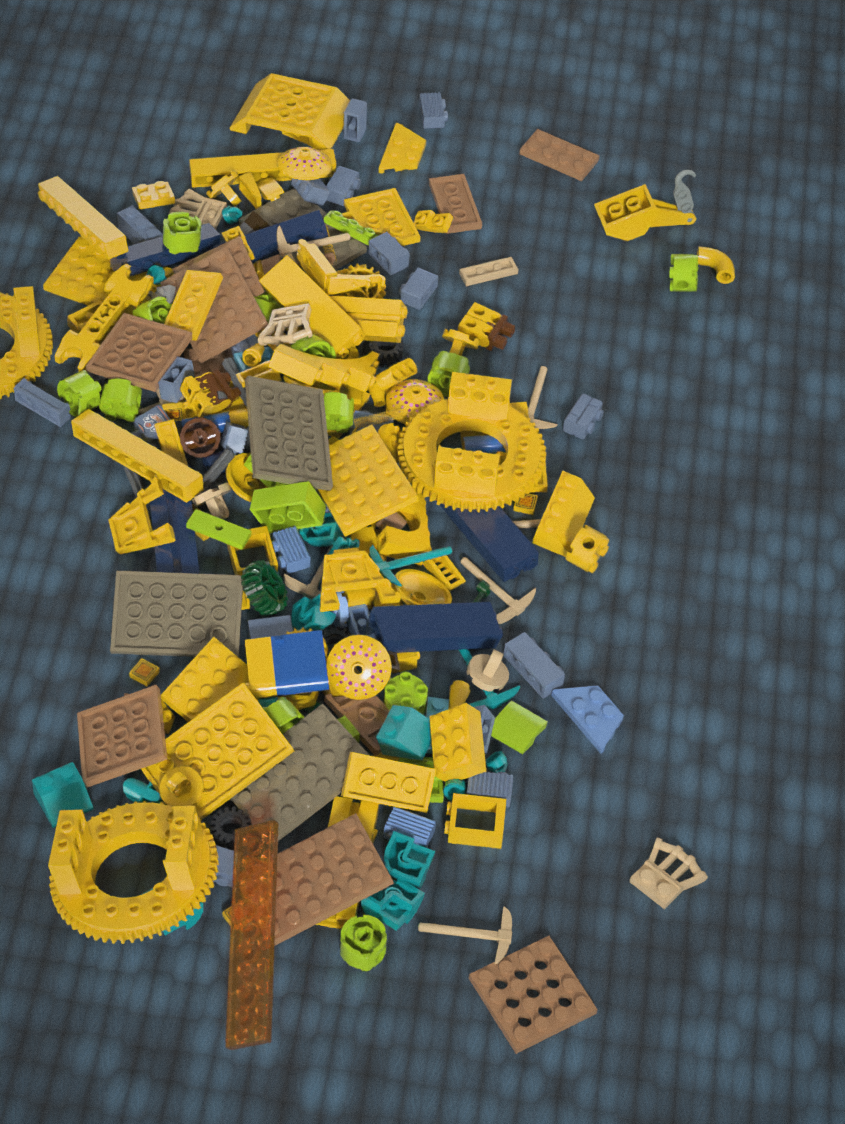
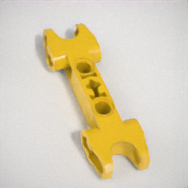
[55,264,154,373]

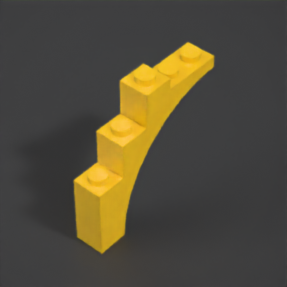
[269,344,380,393]

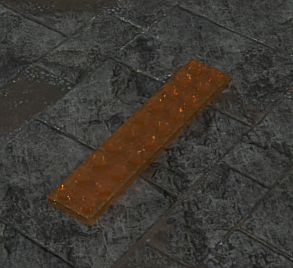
[226,820,279,1050]

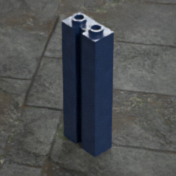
[150,489,200,574]
[436,501,539,582]
[368,602,503,653]

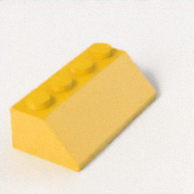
[532,471,595,557]

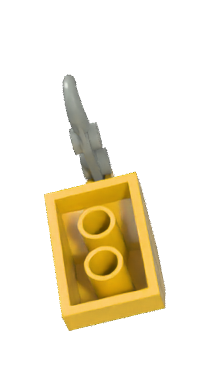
[594,170,696,241]

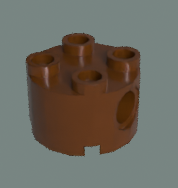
[180,418,221,458]

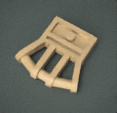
[169,189,227,229]
[258,303,313,346]
[630,837,708,909]

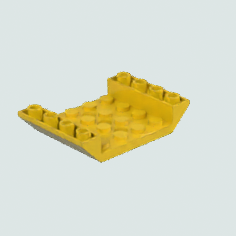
[230,73,350,150]

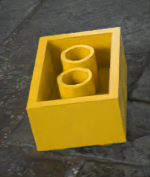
[429,703,486,782]

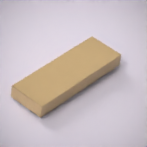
[459,257,518,286]

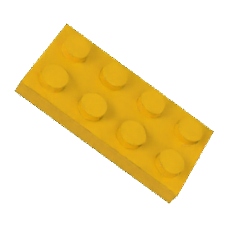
[164,270,223,341]
[341,752,436,813]

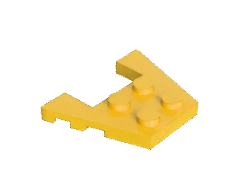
[109,477,176,555]
[319,551,401,612]

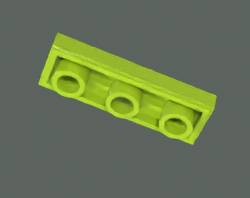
[323,210,378,246]
[186,509,252,550]

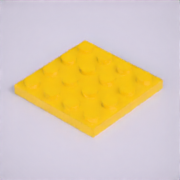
[161,637,258,722]

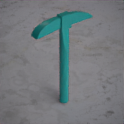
[369,545,452,586]
[459,649,520,709]

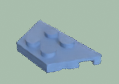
[551,686,624,754]

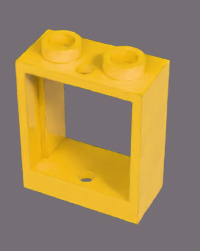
[227,526,278,575]
[444,793,506,849]

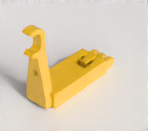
[297,239,385,295]

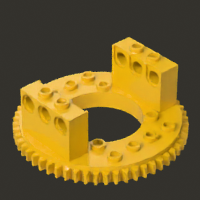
[0,286,53,399]
[397,372,546,512]
[48,801,219,944]

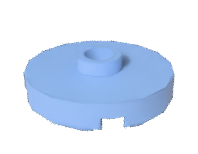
[330,591,349,629]

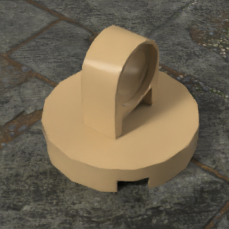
[192,482,232,520]
[467,649,509,692]

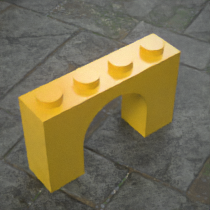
[377,488,432,566]

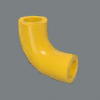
[697,246,735,284]

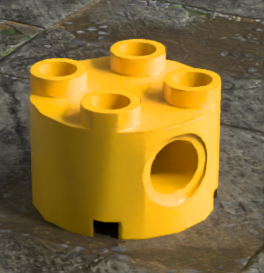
[566,525,609,574]

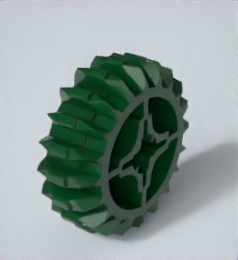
[241,560,288,616]

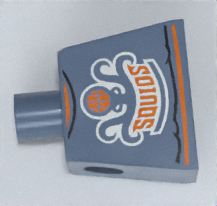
[131,404,171,448]

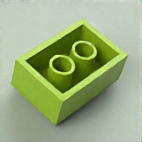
[250,481,326,533]

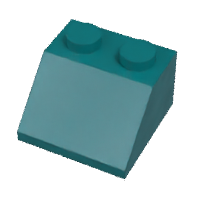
[376,705,432,760]
[32,762,93,828]

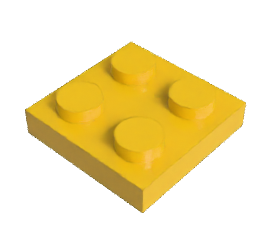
[132,181,175,209]

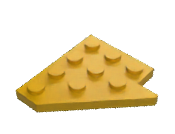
[342,188,420,246]

